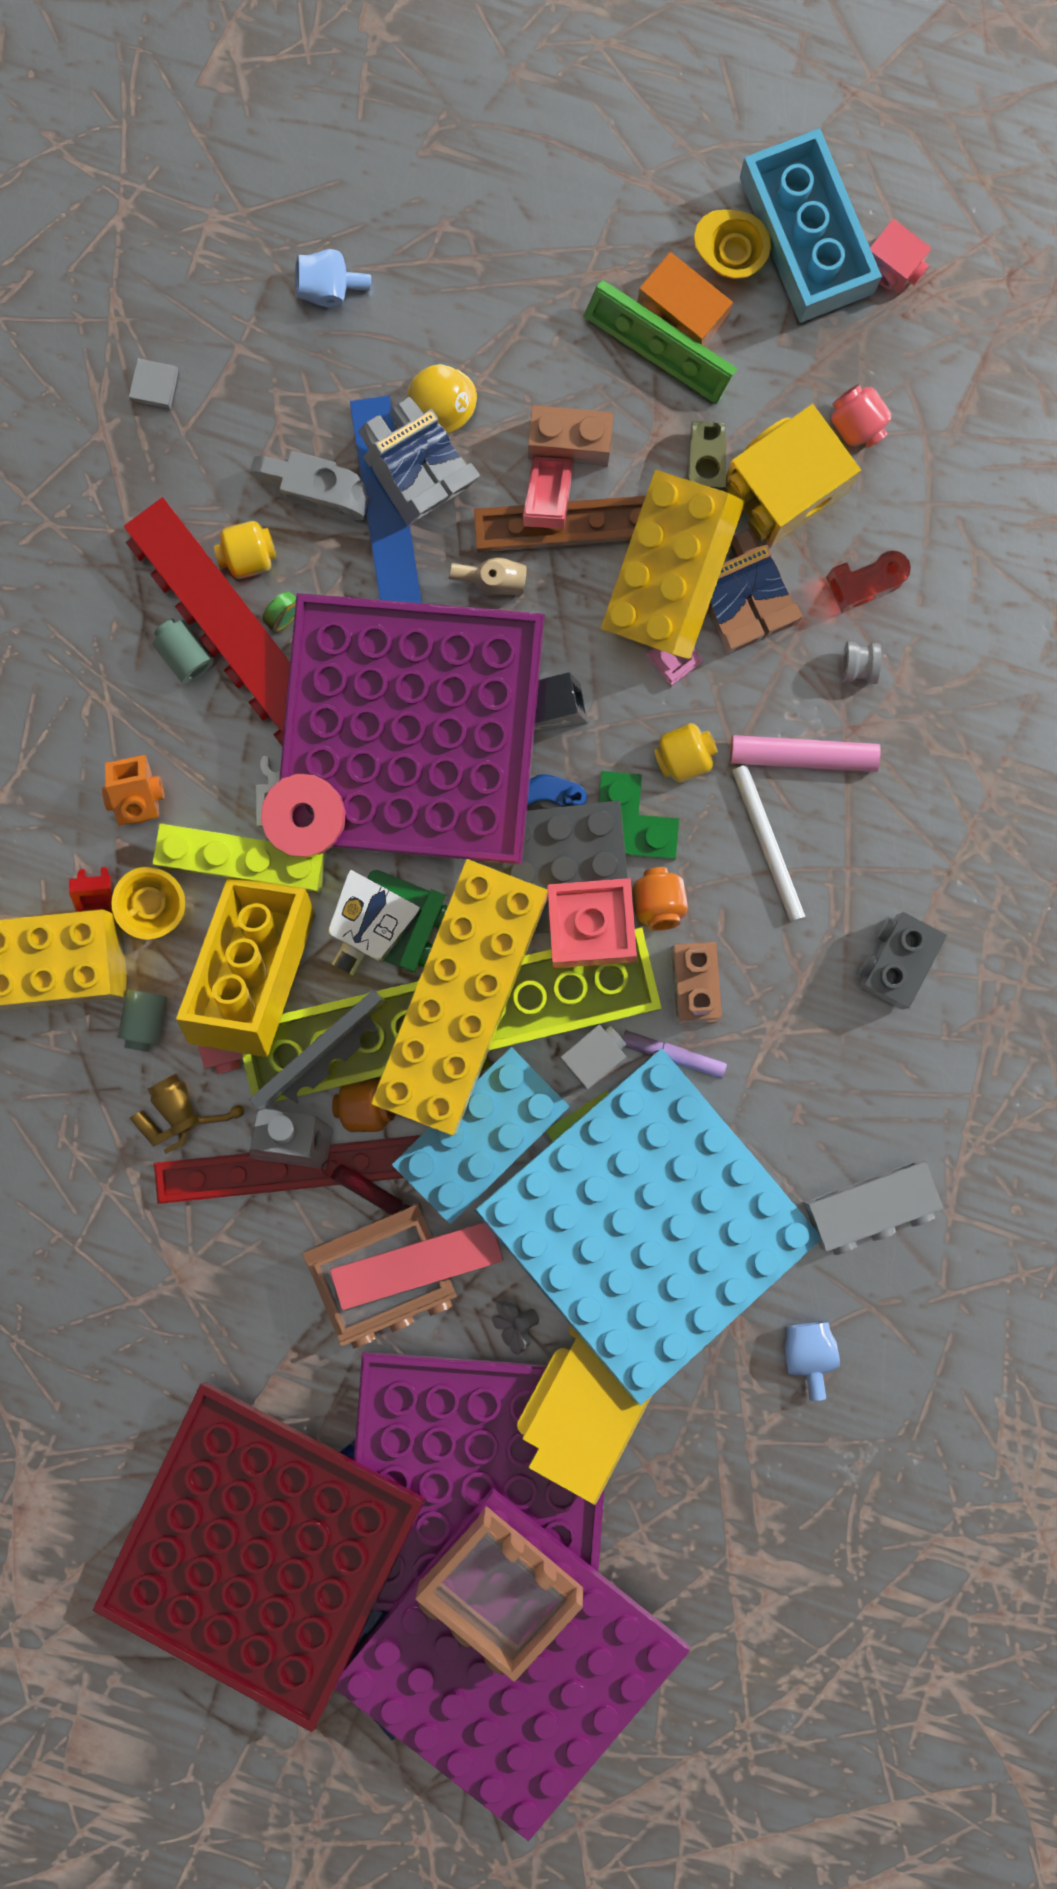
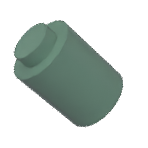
[152,619,215,684]
[117,989,168,1052]

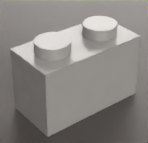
[559,1024,627,1089]

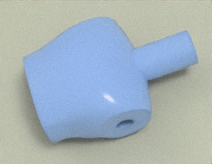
[295,249,371,308]
[784,1321,840,1401]

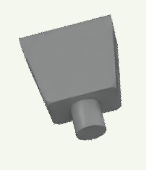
[248,1109,333,1169]

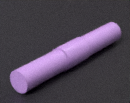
[623,1030,727,1079]

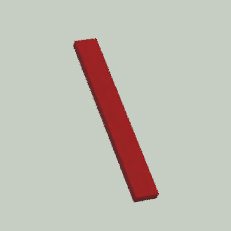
[154,1135,421,1204]

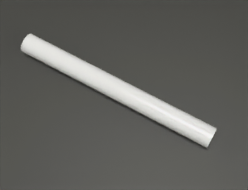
[732,765,805,922]

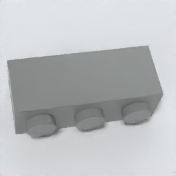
[804,1160,944,1255]

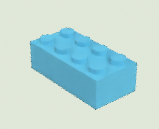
[739,128,882,323]
[392,1047,570,1225]

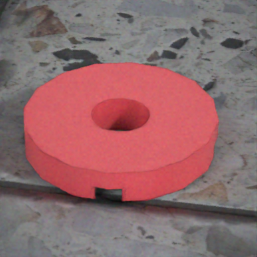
[261,774,346,858]

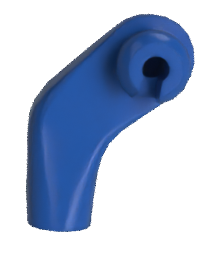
[528,774,587,807]

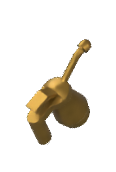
[129,1073,245,1154]

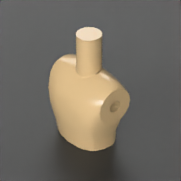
[449,558,527,597]

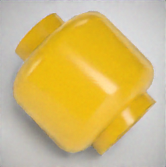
[214,521,277,579]
[654,723,718,783]

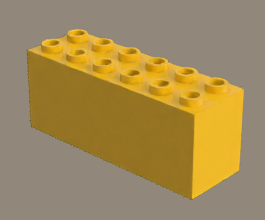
[371,859,548,1136]
[0,910,128,1011]

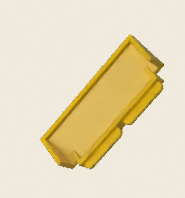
[517,1325,652,1505]

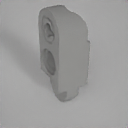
[249,451,370,520]

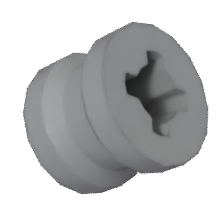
[842,641,882,684]

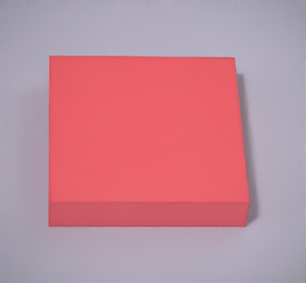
[548,878,637,968]

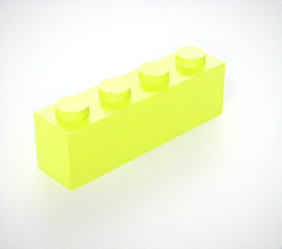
[153,823,328,895]

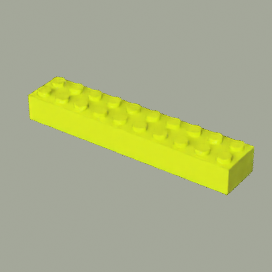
[242,928,662,1107]

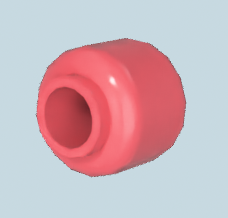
[830,384,892,448]

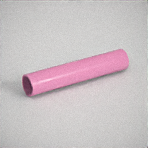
[730,735,880,772]

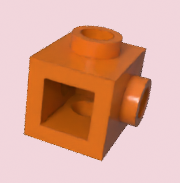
[102,754,165,826]

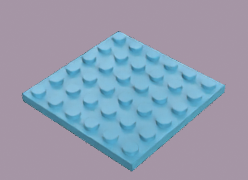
[474,1048,820,1406]

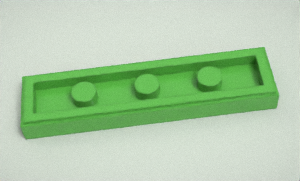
[583,280,738,404]

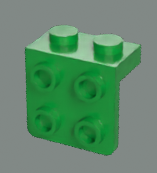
[367,870,448,974]

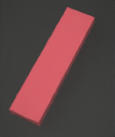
[330,1222,504,1310]

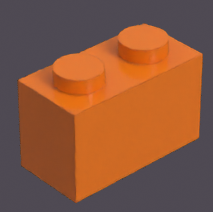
[637,252,733,346]

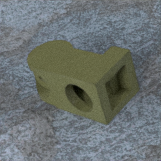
[687,421,726,492]

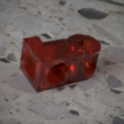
[826,550,911,613]

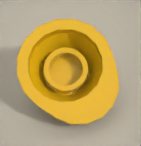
[694,210,771,279]

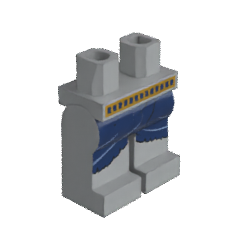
[359,397,480,526]

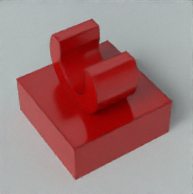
[69,866,115,913]

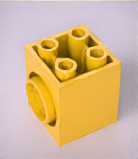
[725,404,861,547]

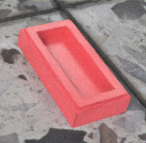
[523,456,573,529]

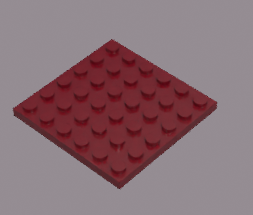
[92,1381,426,1733]

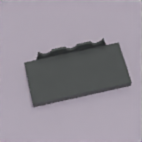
[249,990,386,1109]

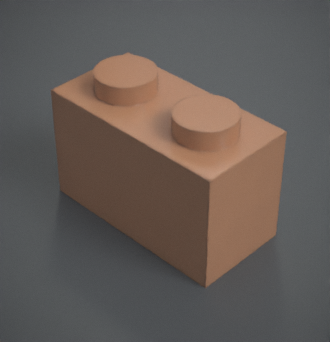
[528,405,614,466]

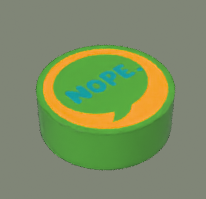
[262,592,296,632]

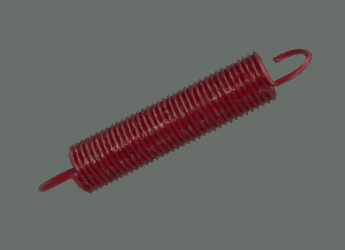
[321,1159,410,1215]

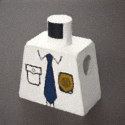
[328,870,422,976]

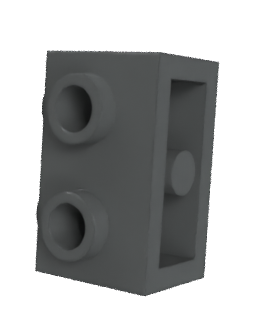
[858,912,947,1010]

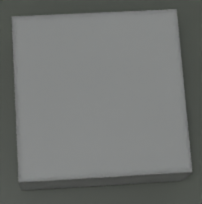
[129,358,179,409]

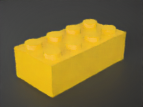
[600,469,745,659]
[176,877,315,1057]

